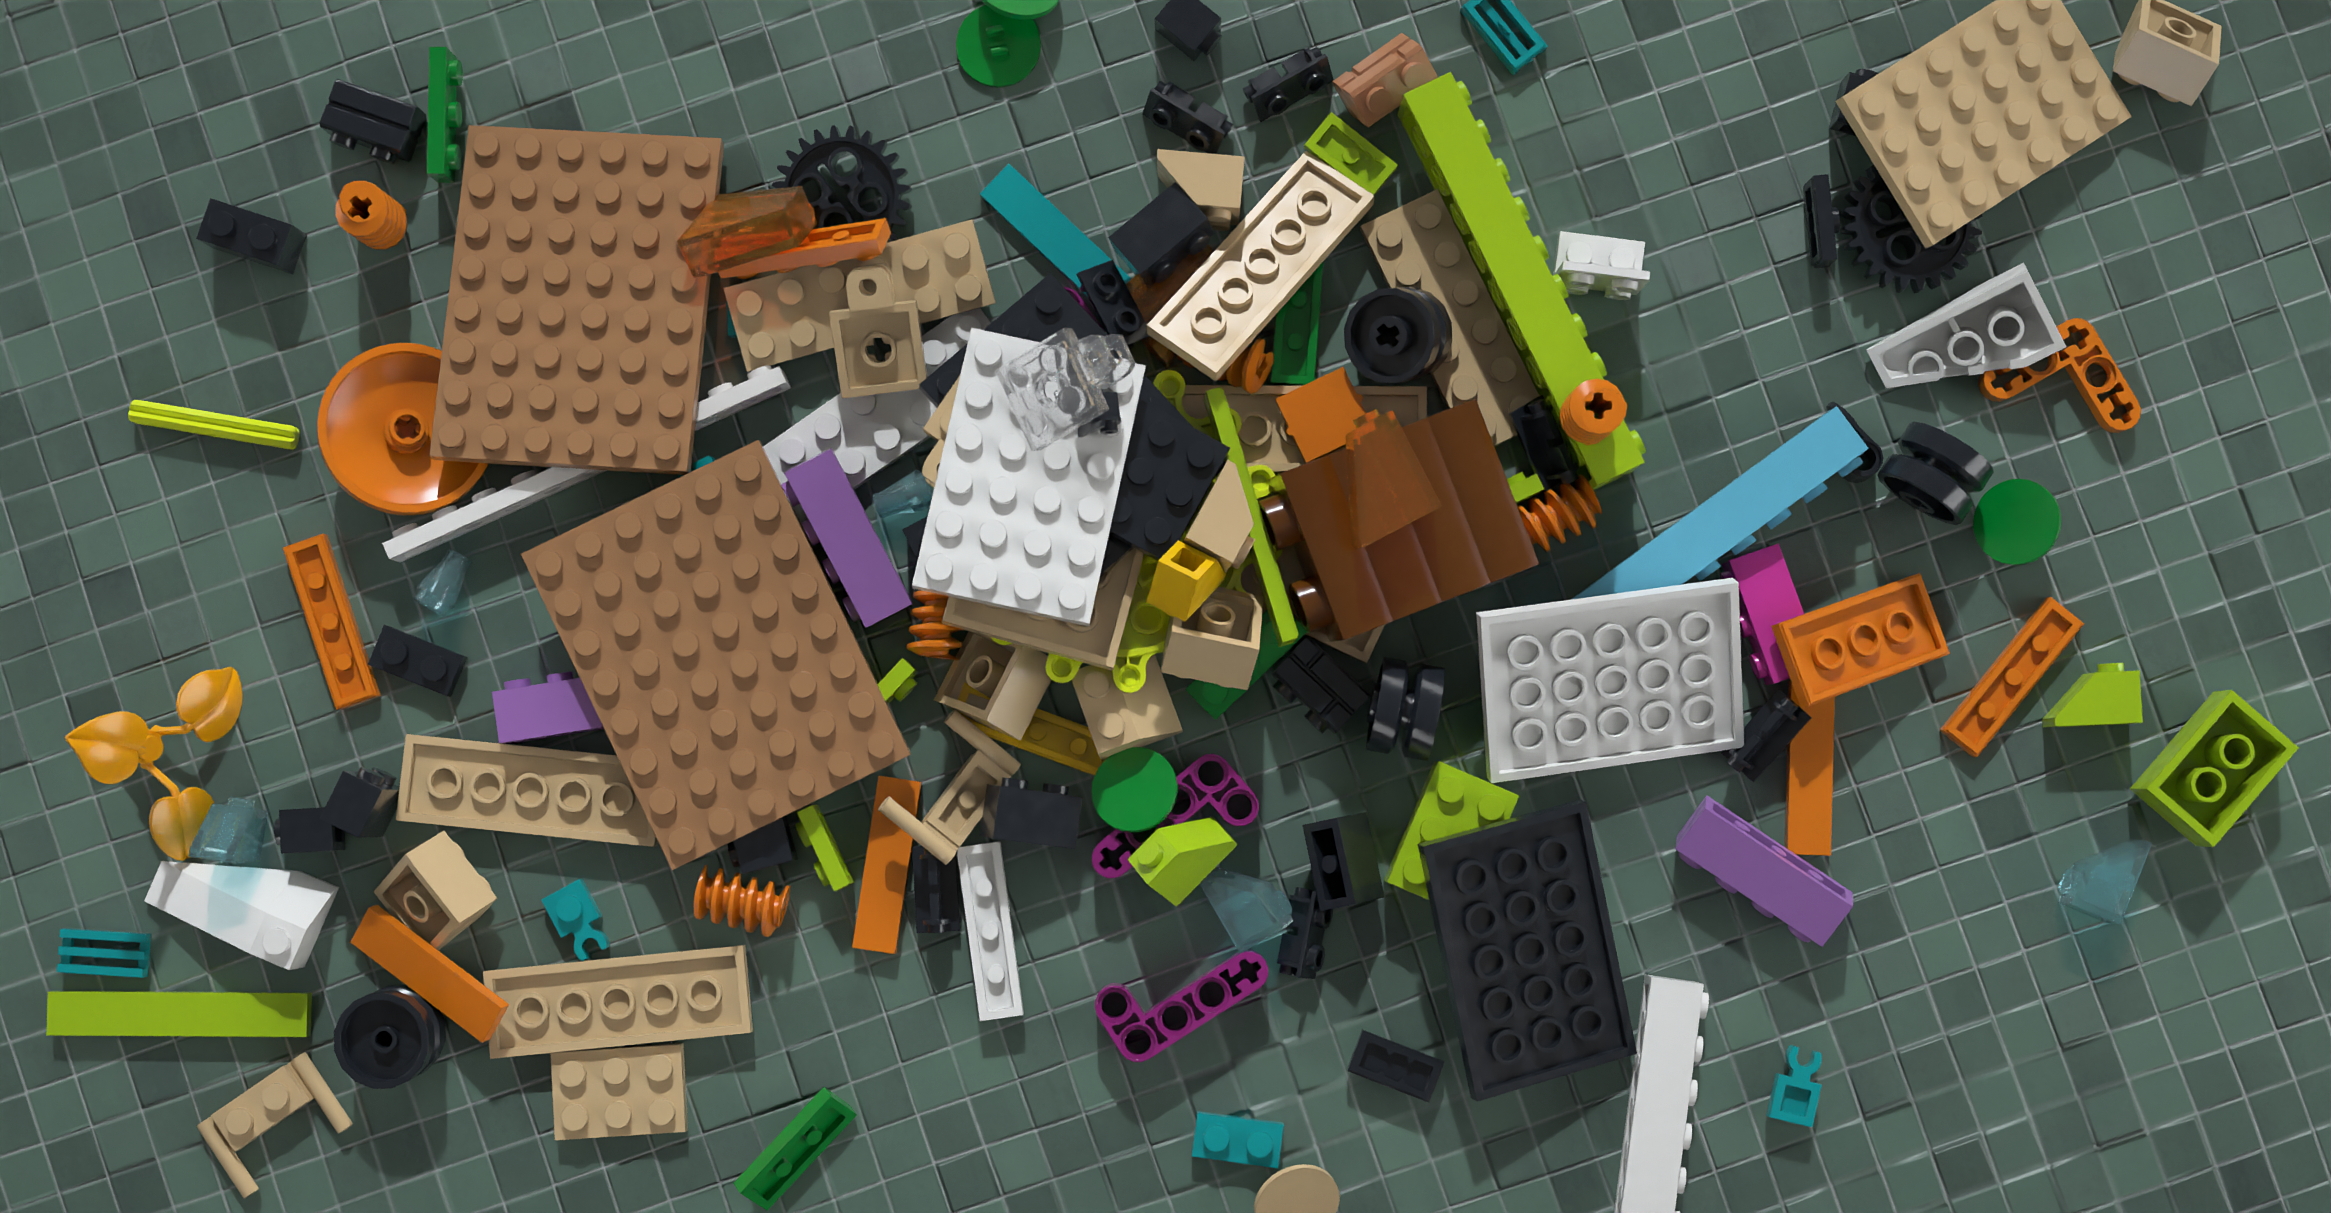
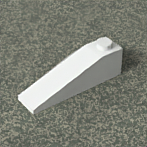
[1866,263,2066,388]
[144,861,339,970]

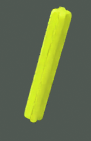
[128,400,300,450]

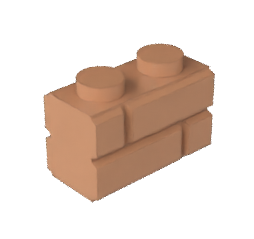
[1332,33,1438,128]

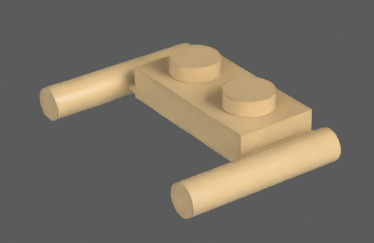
[878,709,1021,865]
[196,1052,353,1199]

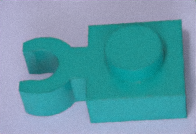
[541,878,610,961]
[1766,1045,1822,1127]

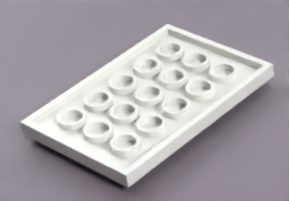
[912,328,1146,626]
[1476,578,1744,783]

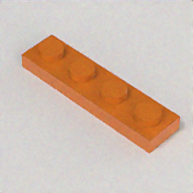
[715,218,891,279]

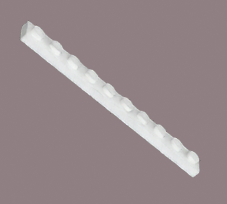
[382,365,791,563]

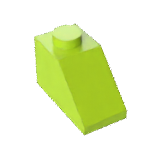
[2042,663,2143,728]
[1127,817,1238,907]

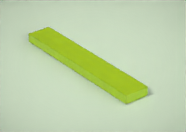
[1203,387,1299,647]
[46,991,312,1037]

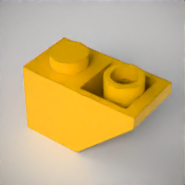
[1147,540,1226,622]

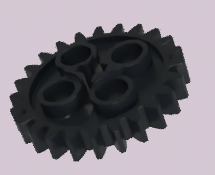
[772,125,912,241]
[1840,164,1983,294]

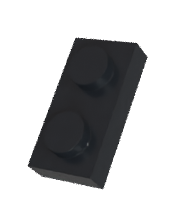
[367,625,467,697]

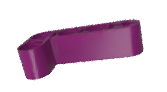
[1092,754,1259,878]
[1095,950,1268,1062]

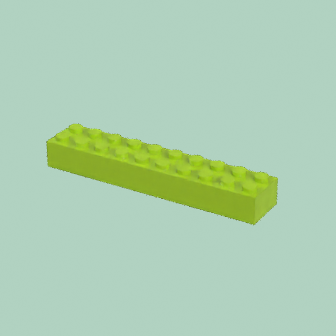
[1397,72,1646,491]

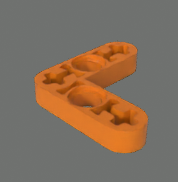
[1978,318,2141,433]

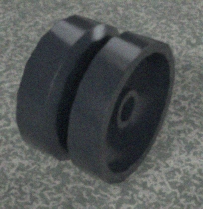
[1344,287,1453,383]
[1877,422,1994,525]
[1366,657,1445,761]
[334,985,446,1089]

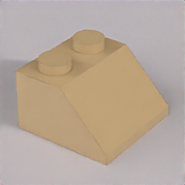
[2113,0,2222,106]
[1157,149,1245,231]
[1183,460,1255,573]
[1161,587,1263,690]
[934,631,1051,740]
[1072,654,1183,761]
[374,831,497,951]

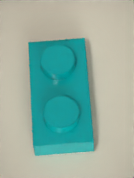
[1192,1111,1284,1168]

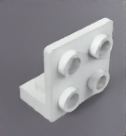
[1553,231,1650,300]

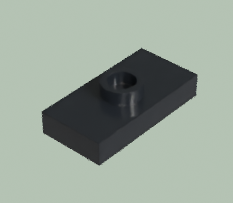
[1803,174,1840,268]
[1347,1029,1444,1103]

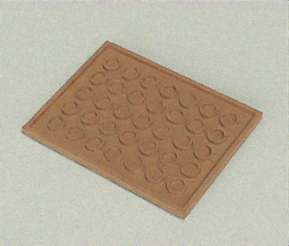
[429,125,724,475]
[521,440,912,870]

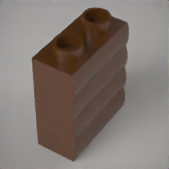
[1258,399,1539,642]

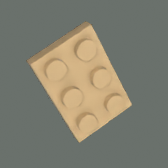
[550,1043,688,1140]

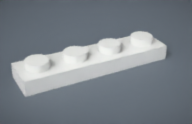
[957,842,1024,1021]

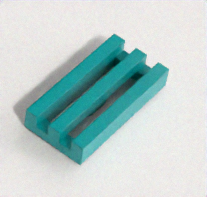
[1460,0,1548,75]
[56,928,152,978]

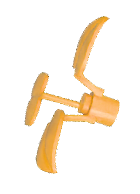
[65,666,243,861]

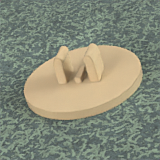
[1254,1164,1340,1213]

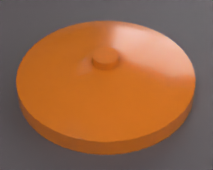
[317,343,488,515]

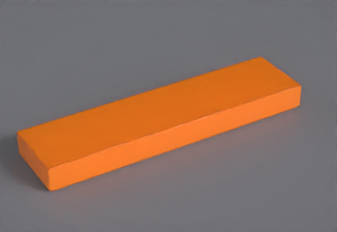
[283,534,381,710]
[1939,596,2084,758]
[1785,681,1835,856]
[852,776,922,954]
[350,905,509,1043]

